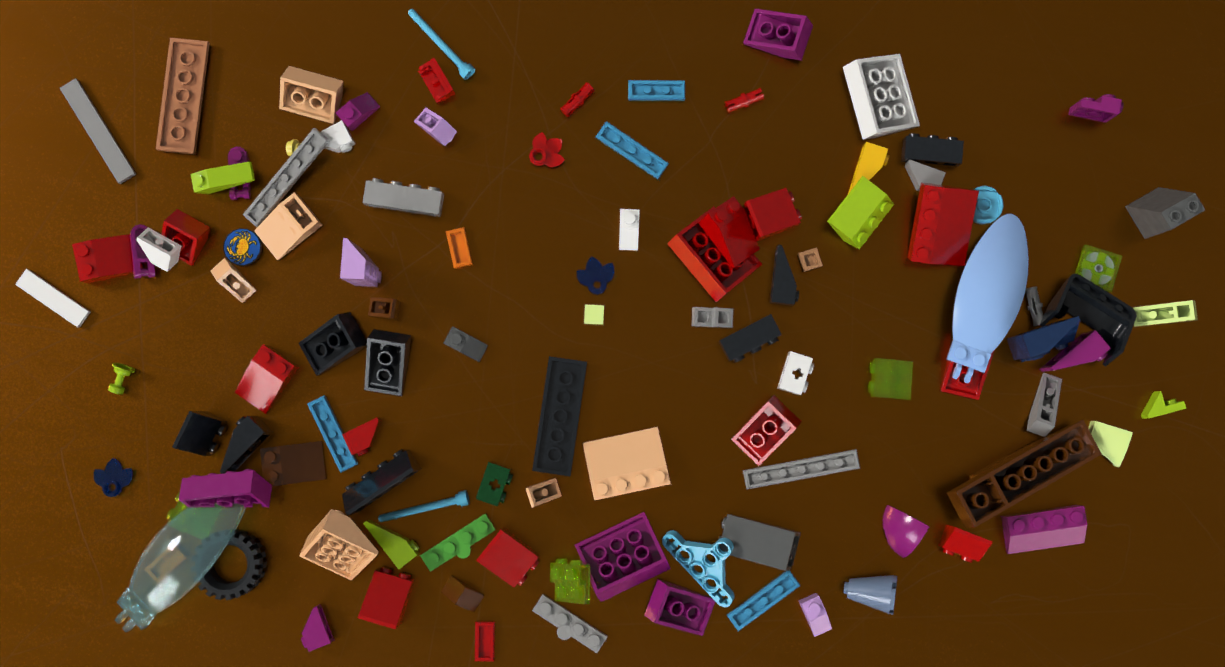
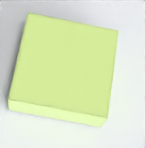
[584,305,604,325]

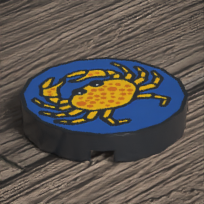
[223,228,263,267]

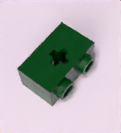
[476,462,513,506]

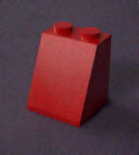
[743,188,802,242]
[476,527,540,588]
[358,566,415,629]

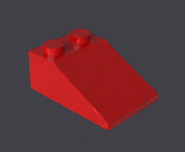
[698,196,760,268]
[72,234,144,284]
[941,340,995,400]
[234,344,299,414]
[731,395,802,466]

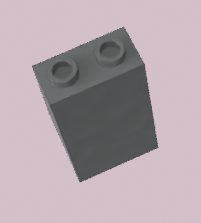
[1125,187,1205,239]
[718,514,801,571]

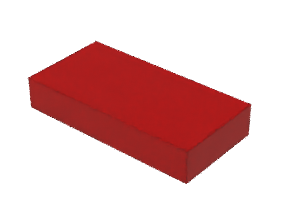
[475,621,495,661]

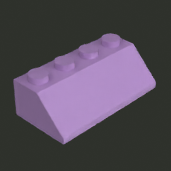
[340,238,382,287]

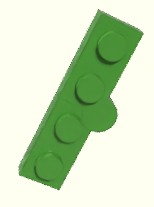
[420,513,496,572]

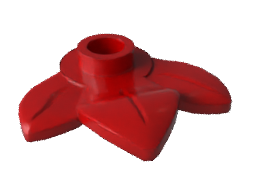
[529,132,565,168]

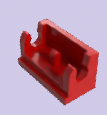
[418,58,455,104]

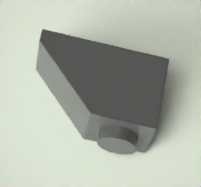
[444,326,488,362]

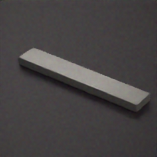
[60,78,136,184]
[243,128,330,227]
[743,449,860,489]

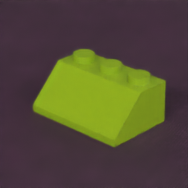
[827,176,894,249]

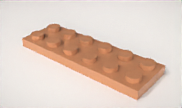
[156,37,210,155]

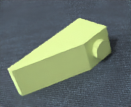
[1133,300,1198,327]

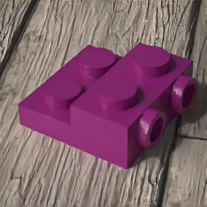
[1069,94,1123,123]

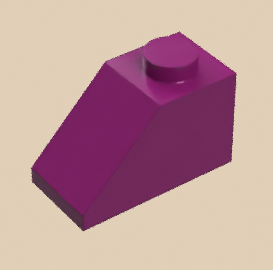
[336,92,380,131]
[301,604,334,652]

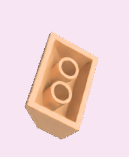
[279,66,344,124]

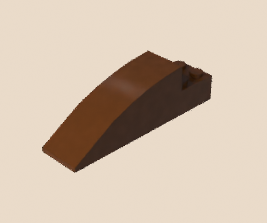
[947,420,1102,528]

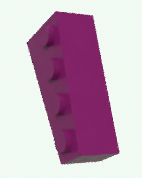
[179,469,272,508]

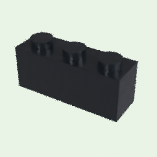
[901,133,964,167]
[718,314,782,363]

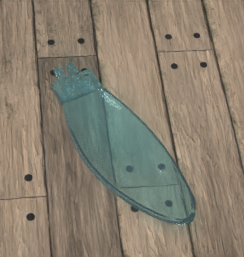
[115,504,246,632]

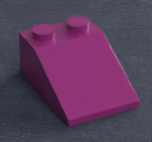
[743,9,813,61]
[1040,330,1111,372]
[644,579,715,636]

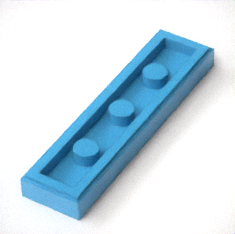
[596,121,669,180]
[307,395,359,473]
[727,570,801,631]

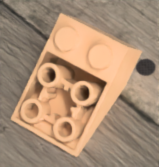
[254,192,323,261]

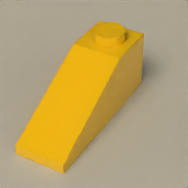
[848,142,889,194]

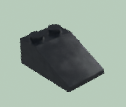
[299,312,367,376]
[364,329,411,396]
[172,411,227,456]
[220,416,273,474]

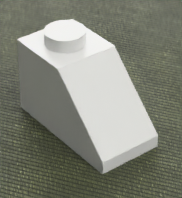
[321,120,355,153]
[619,209,640,251]
[137,227,181,272]

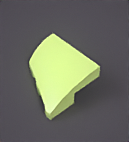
[1088,421,1133,467]

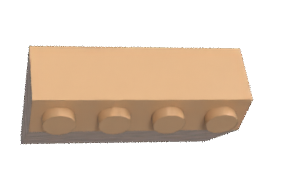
[583,427,671,500]
[299,509,379,581]

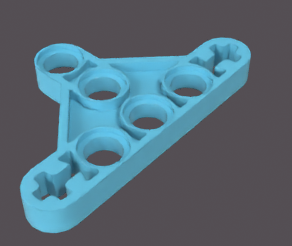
[662,530,735,607]

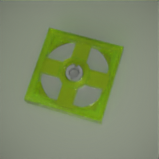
[1075,244,1122,293]

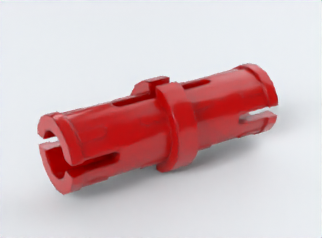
[560,82,595,117]
[725,88,764,113]

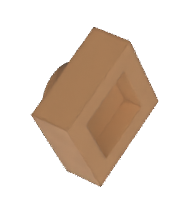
[798,248,823,272]

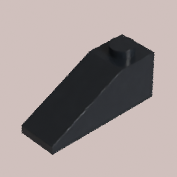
[770,245,799,306]

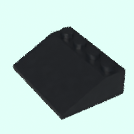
[342,449,422,516]

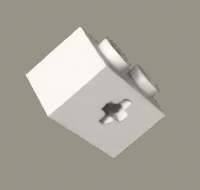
[777,351,814,395]

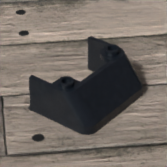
[1040,274,1137,366]

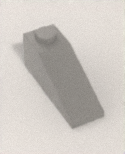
[1027,373,1062,437]

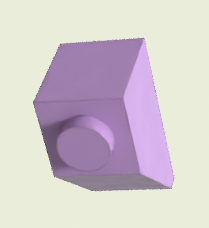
[414,108,457,146]
[799,593,832,637]

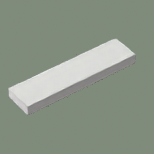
[15,269,90,328]

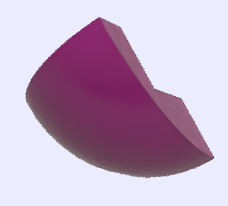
[883,505,929,558]

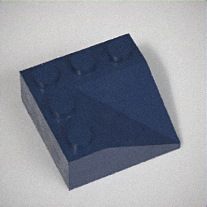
[1006,316,1080,362]

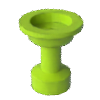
[108,363,135,395]

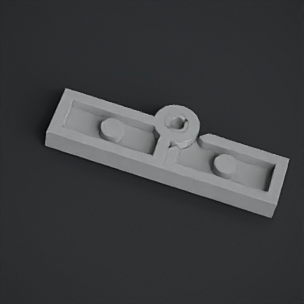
[532,594,608,653]

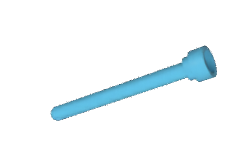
[408,9,475,80]
[378,490,470,522]

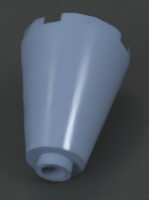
[844,575,897,615]

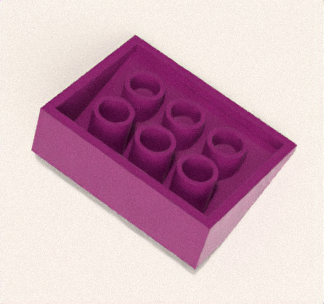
[575,512,671,602]

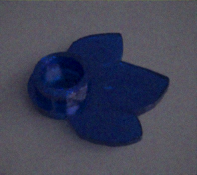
[577,257,614,294]
[94,458,133,497]

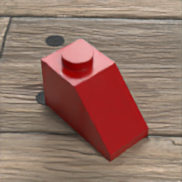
[342,417,382,457]

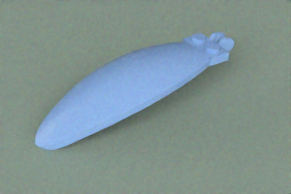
[946,214,1028,383]

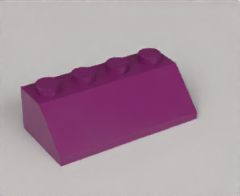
[1001,505,1087,554]

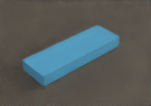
[628,80,685,101]

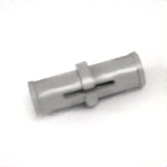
[1025,287,1044,327]

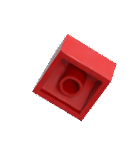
[161,209,210,266]
[938,524,992,563]

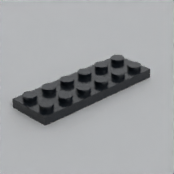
[532,356,587,476]

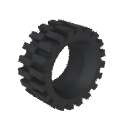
[191,529,267,600]

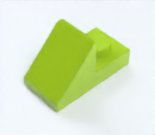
[1141,391,1186,419]

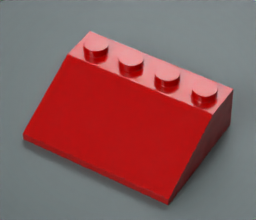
[907,182,979,266]
[667,206,762,302]

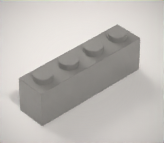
[363,178,444,217]

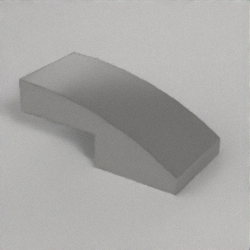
[692,307,733,328]

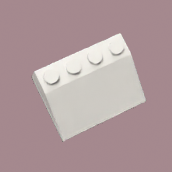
[843,54,920,140]

